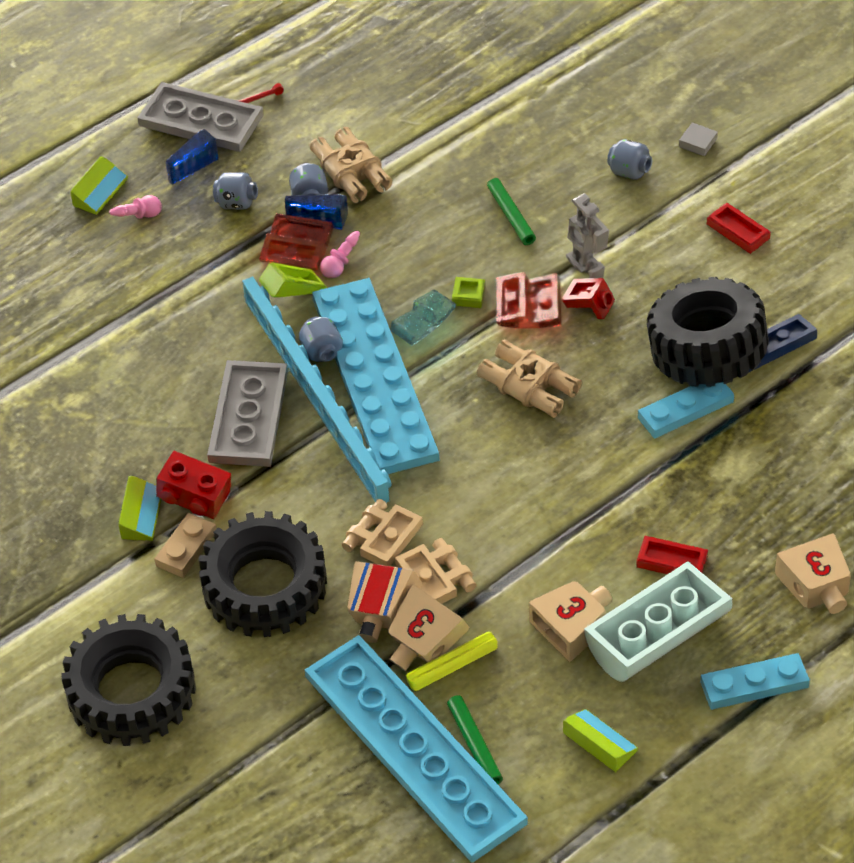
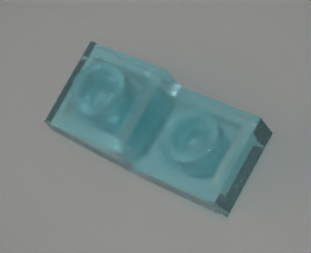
[390,289,456,345]

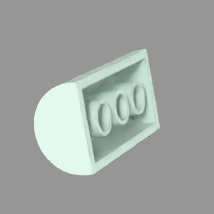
[584,561,732,682]

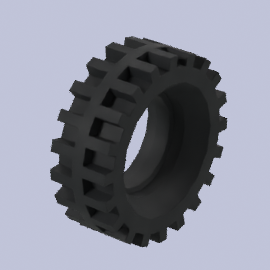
[199,511,327,637]
[61,614,196,746]

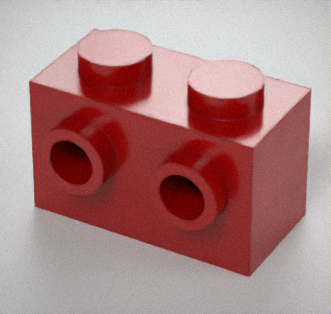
[156,450,231,520]

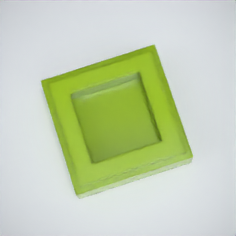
[452,277,486,308]

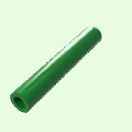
[487,178,536,245]
[447,695,503,784]

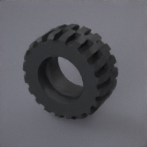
[647,277,769,387]

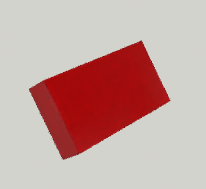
[707,202,771,254]
[636,536,708,574]

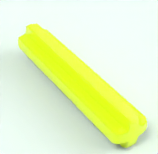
[406,632,498,691]

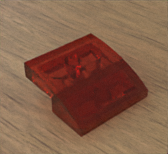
[259,213,334,271]
[496,272,562,329]

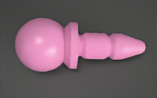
[109,195,162,219]
[320,231,360,278]

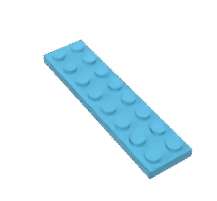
[312,278,440,474]
[305,635,528,863]

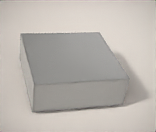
[679,123,718,156]

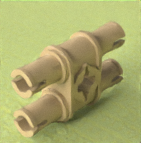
[309,127,393,203]
[477,339,582,418]

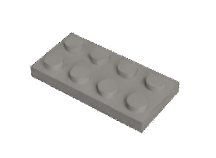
[137,82,263,152]
[207,360,288,467]

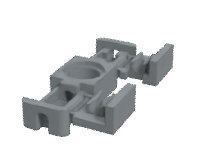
[566,193,609,278]

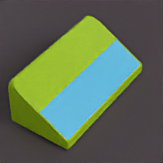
[70,156,128,215]
[119,476,161,541]
[563,709,638,773]

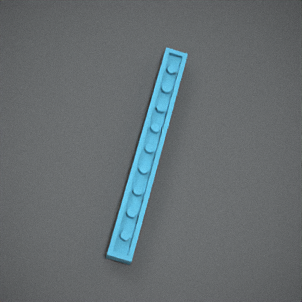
[242,277,392,503]

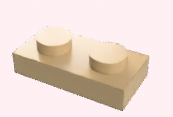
[154,513,216,578]

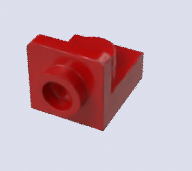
[562,278,615,319]

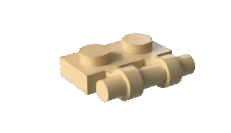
[341,499,423,566]
[395,538,477,604]

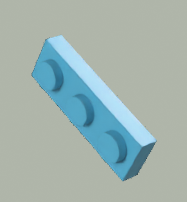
[638,382,734,439]
[700,653,810,710]

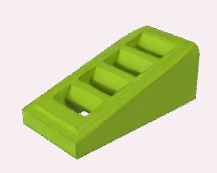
[259,262,326,297]

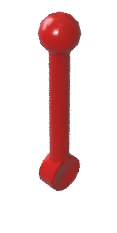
[236,83,284,103]

